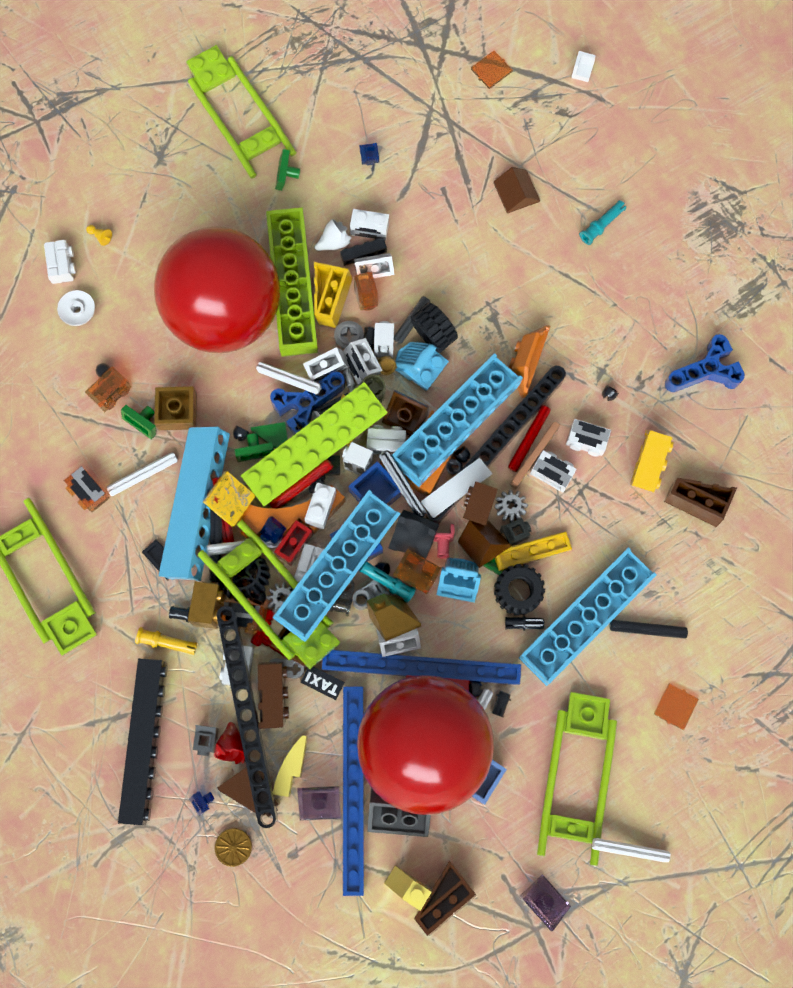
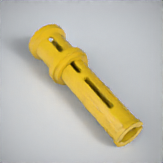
[135,626,197,655]

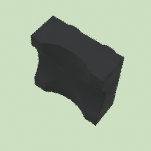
[388,510,439,563]

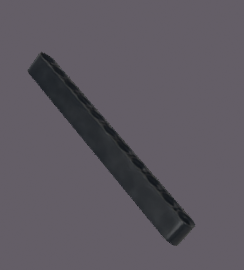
[426,365,566,524]
[217,606,278,828]

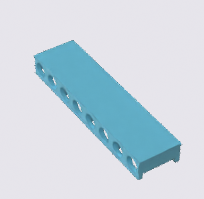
[392,353,523,487]
[158,427,230,581]
[273,490,401,642]
[519,547,657,686]

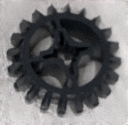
[218,556,271,602]

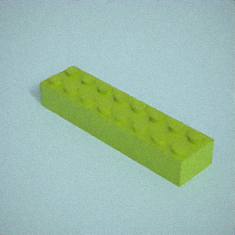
[266,207,318,357]
[240,382,388,506]

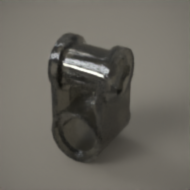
[329,580,355,616]

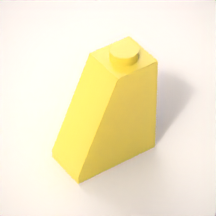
[384,865,431,911]

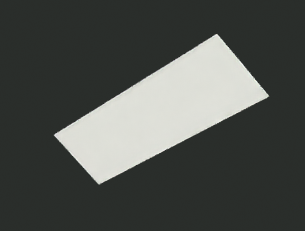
[421,458,492,518]

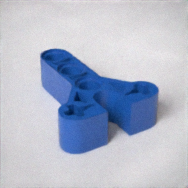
[665,334,745,392]
[270,372,345,435]

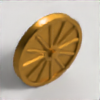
[215,828,252,867]

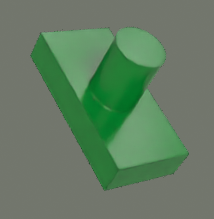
[275,149,300,191]
[121,405,156,440]
[234,433,274,462]

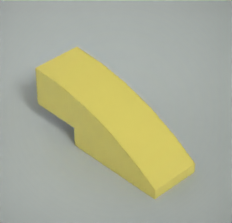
[273,735,308,797]

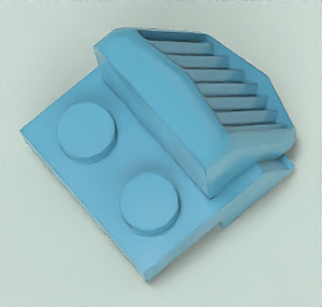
[395,341,449,391]
[437,558,481,603]

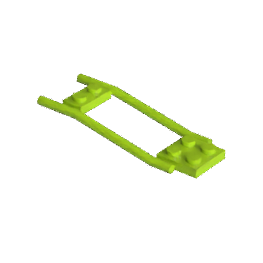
[186,45,297,179]
[0,498,98,656]
[197,520,340,669]
[537,692,617,866]

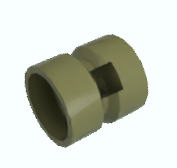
[361,374,386,403]

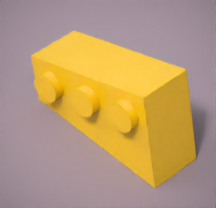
[314,262,352,328]
[630,430,674,492]

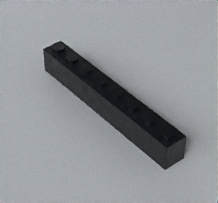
[118,658,168,825]

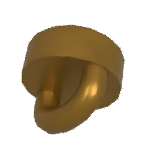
[378,356,396,375]

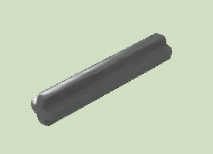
[394,296,430,344]

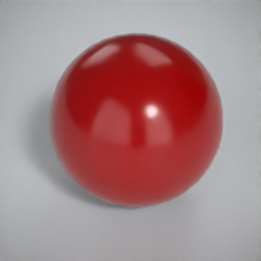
[154,226,280,353]
[357,675,494,815]

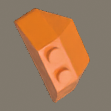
[508,325,550,398]

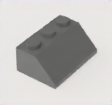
[367,787,431,837]

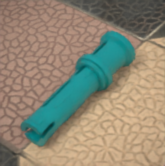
[579,200,626,245]
[359,561,416,603]

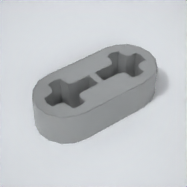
[269,658,305,679]

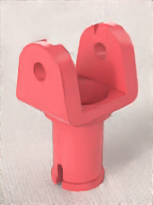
[433,524,455,559]

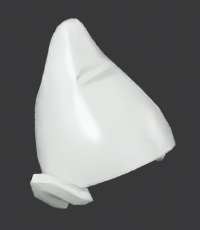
[314,219,351,251]

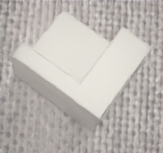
[571,51,596,82]

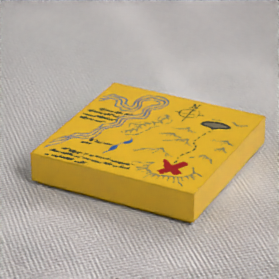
[203,471,255,527]

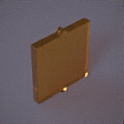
[471,51,513,89]
[654,683,699,730]

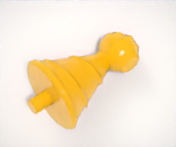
[86,225,112,246]

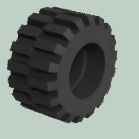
[411,302,458,353]
[494,564,545,615]

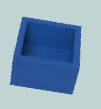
[348,461,402,506]

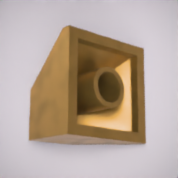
[366,593,421,641]

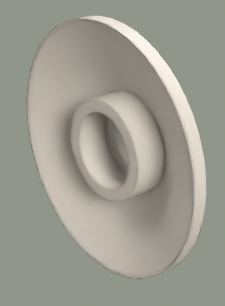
[57,290,95,326]

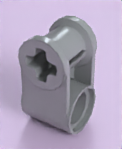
[352,580,390,610]

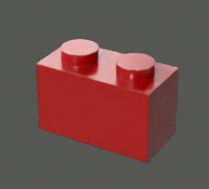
[274,520,313,566]

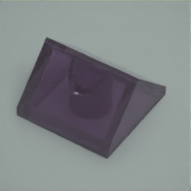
[297,786,341,821]
[519,874,571,932]

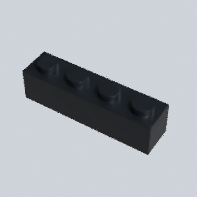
[340,238,387,266]

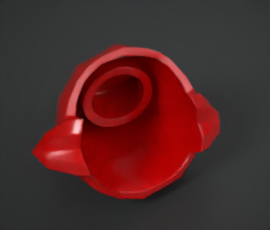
[214,722,245,764]

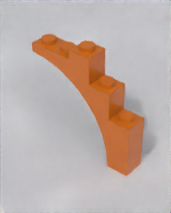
[238,485,346,539]

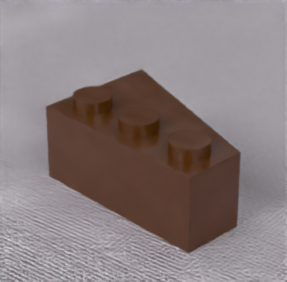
[664,478,737,527]
[463,481,498,526]
[258,661,289,729]
[414,860,477,936]

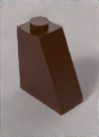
[217,767,280,817]

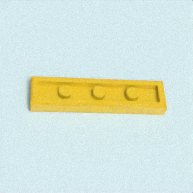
[495,531,572,571]

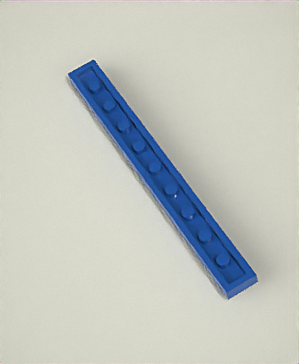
[322,650,521,685]
[343,687,364,896]

